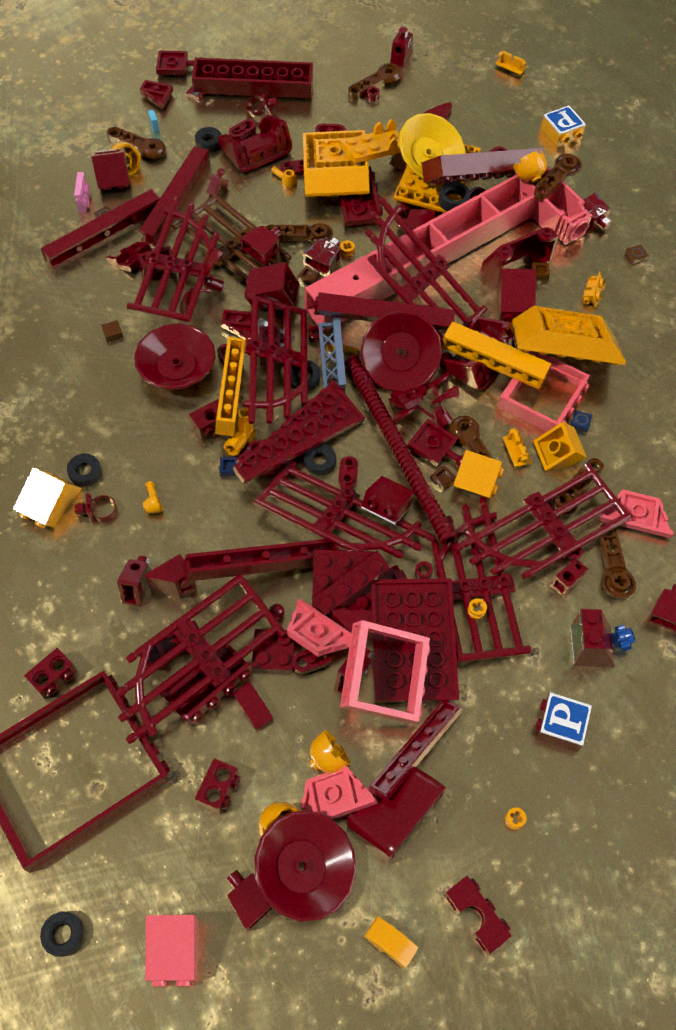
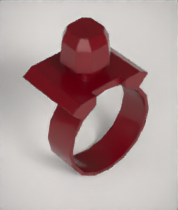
[246,93,279,117]
[74,492,118,523]

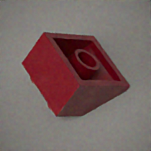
[145,554,197,599]

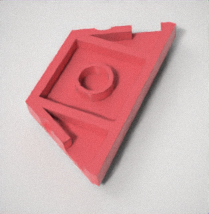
[598,490,674,538]
[287,598,351,657]
[300,766,378,819]

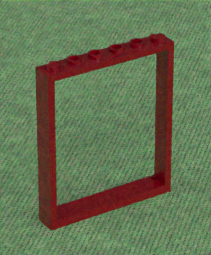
[0,670,171,873]

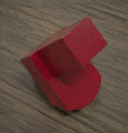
[206,168,229,196]

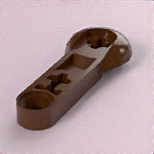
[348,63,401,100]
[107,127,166,159]
[534,154,582,200]
[266,223,333,244]
[449,416,498,478]
[547,458,604,517]
[598,523,636,599]

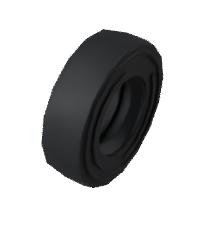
[195,127,222,151]
[291,360,321,389]
[303,443,336,475]
[67,453,101,486]
[40,911,84,957]

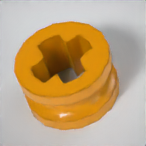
[340,240,355,257]
[468,599,487,619]
[505,807,527,830]

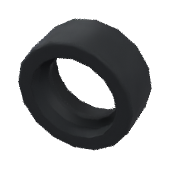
[438,181,471,211]

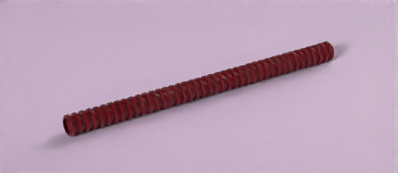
[344,355,456,544]

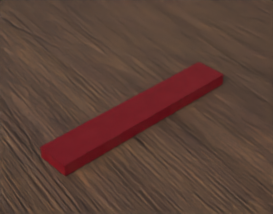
[368,700,462,801]

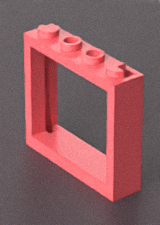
[498,351,590,431]
[340,620,430,723]

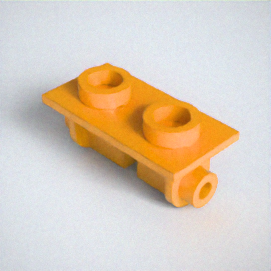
[495,51,527,75]
[582,271,605,308]
[502,428,532,467]

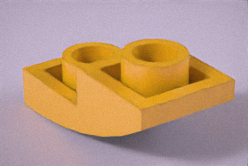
[364,916,418,968]

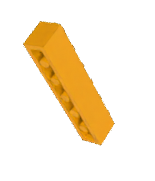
[442,321,551,389]
[215,337,245,436]

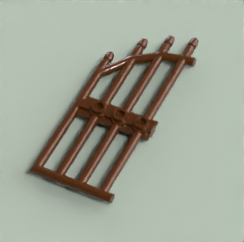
[172,194,292,283]

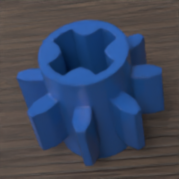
[611,624,636,651]

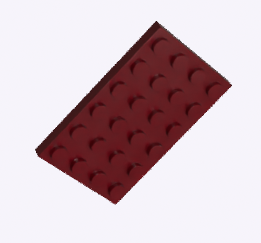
[371,578,459,703]

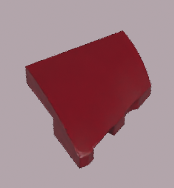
[106,242,152,272]

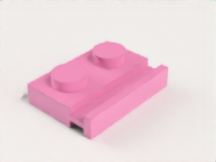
[74,172,90,213]

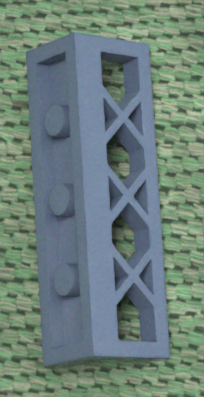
[318,317,346,390]

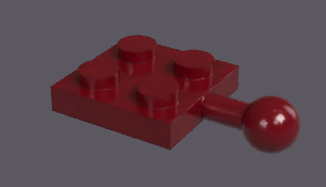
[156,50,203,76]
[407,419,464,468]
[252,604,295,673]

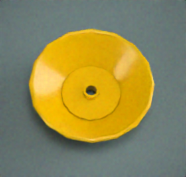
[399,113,466,183]

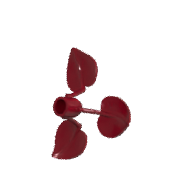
[178,248,224,314]
[393,372,459,427]

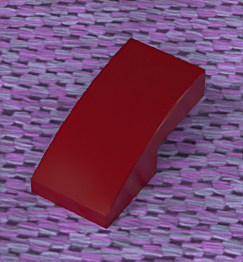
[232,682,273,730]

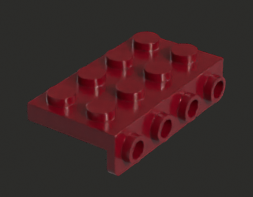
[339,166,383,226]
[161,637,252,726]

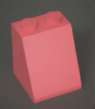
[145,915,200,987]

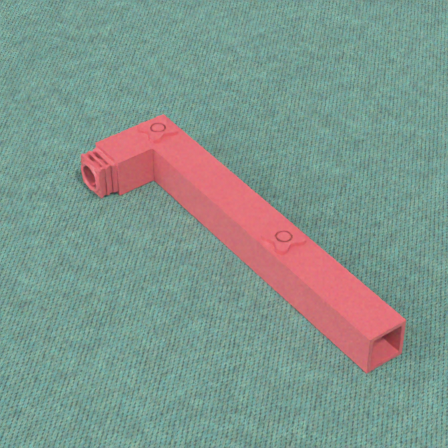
[304,166,592,332]

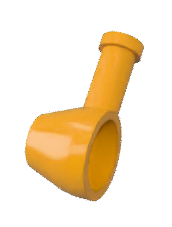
[271,166,297,188]
[327,338,360,356]
[143,481,163,514]

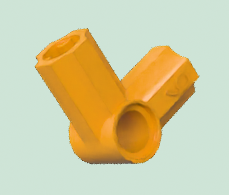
[224,408,256,456]

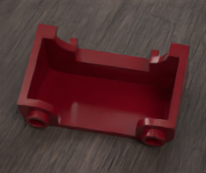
[217,115,293,172]
[481,227,559,288]
[440,316,517,391]
[346,767,446,864]

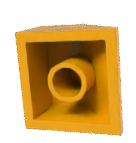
[533,422,587,472]

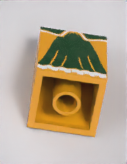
[13,468,82,528]

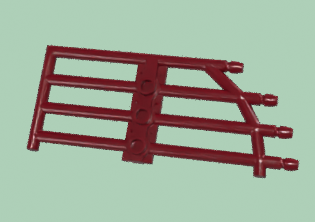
[127,197,219,322]
[365,197,488,345]
[242,293,308,424]
[253,461,436,559]
[453,463,632,579]
[431,497,531,663]
[116,573,287,744]

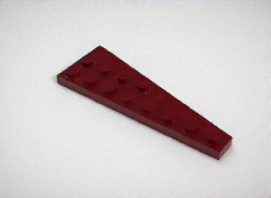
[233,380,365,484]

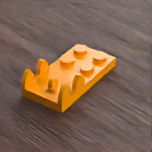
[339,119,401,164]

